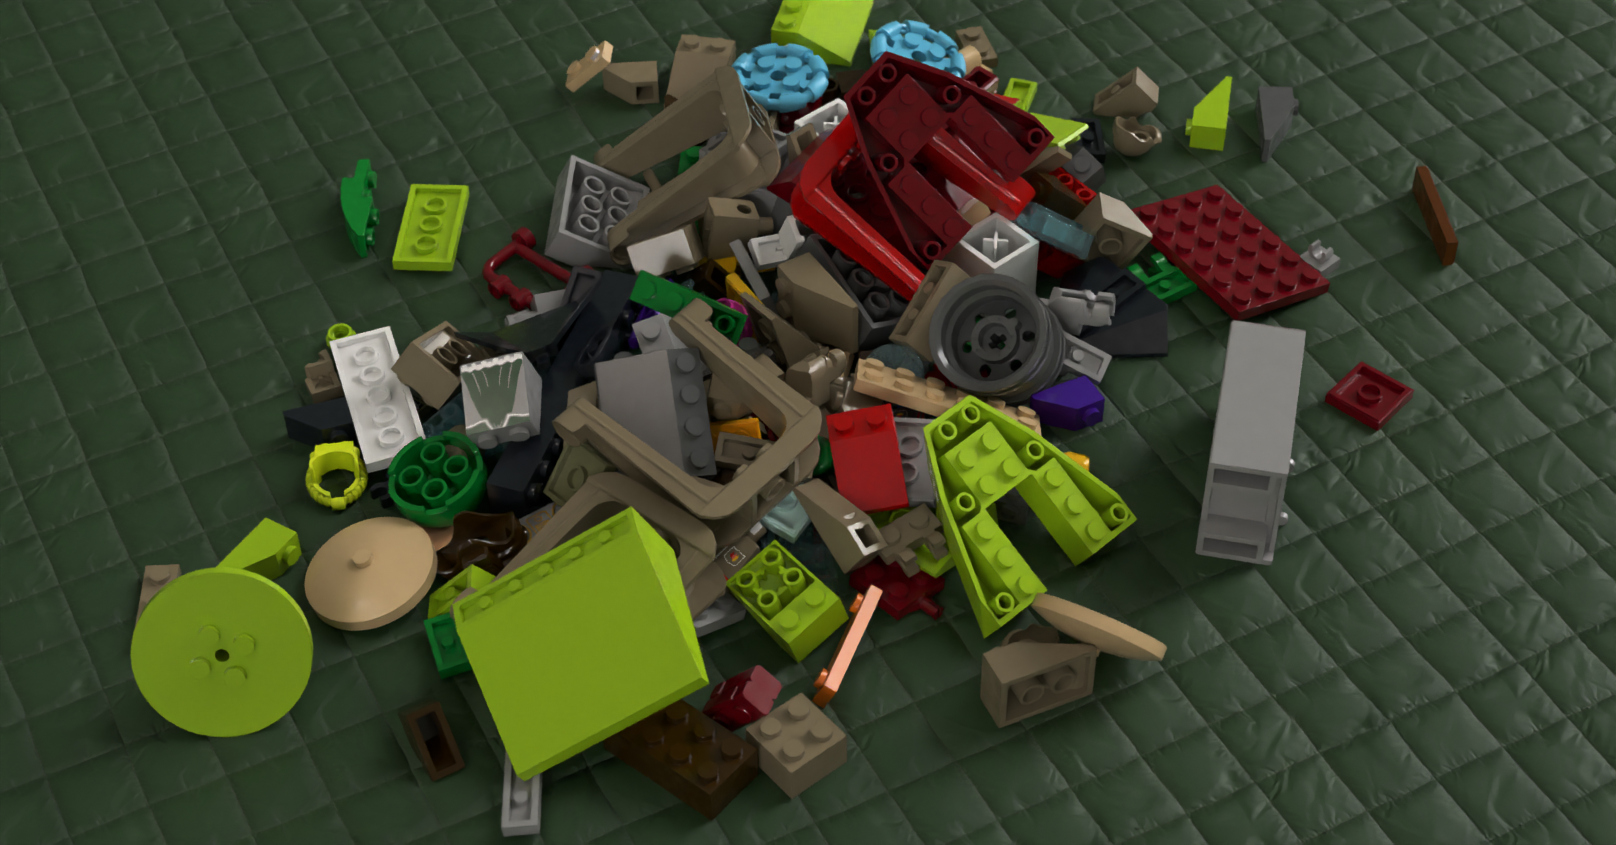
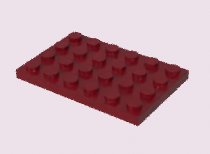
[1131,185,1330,321]

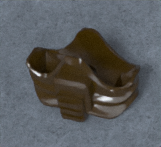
[436,511,528,580]

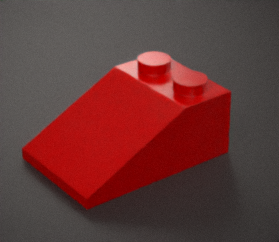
[826,403,909,514]

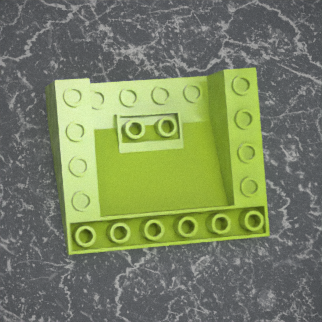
[452,506,709,782]

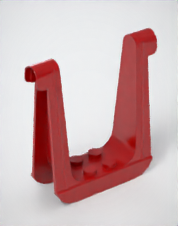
[790,113,1036,302]

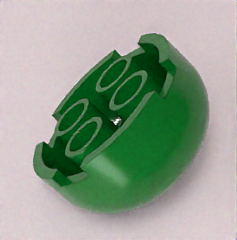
[387,431,489,528]

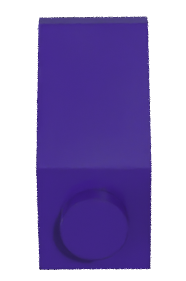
[1030,375,1105,431]

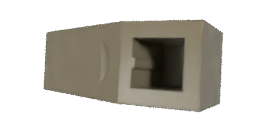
[792,478,888,574]

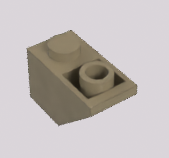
[602,61,659,105]

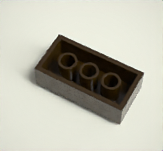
[603,699,758,821]

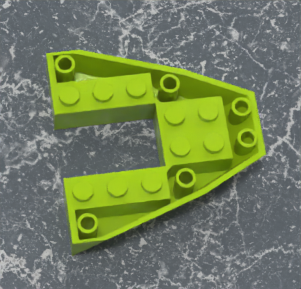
[923,394,1138,638]

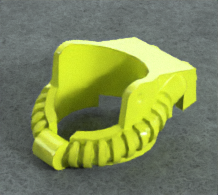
[305,441,368,511]

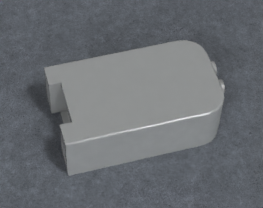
[1195,320,1306,565]

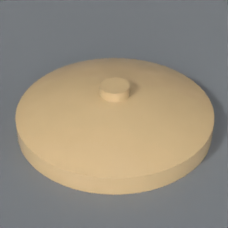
[304,517,438,631]
[1031,593,1167,661]

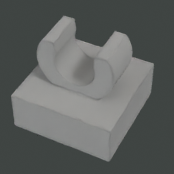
[1300,239,1341,277]

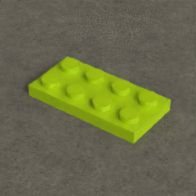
[392,184,469,271]

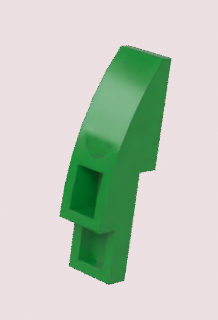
[340,159,380,257]
[629,270,748,345]

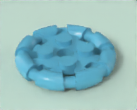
[870,20,966,78]
[731,43,829,113]

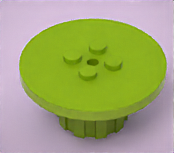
[131,567,313,737]

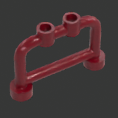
[482,227,594,312]

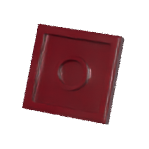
[1325,361,1414,431]

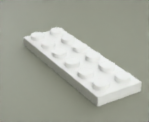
[329,326,426,473]

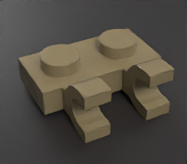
[879,503,948,578]

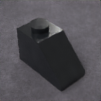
[283,397,357,447]

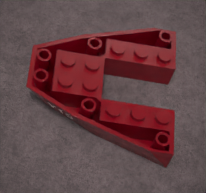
[844,51,1055,271]

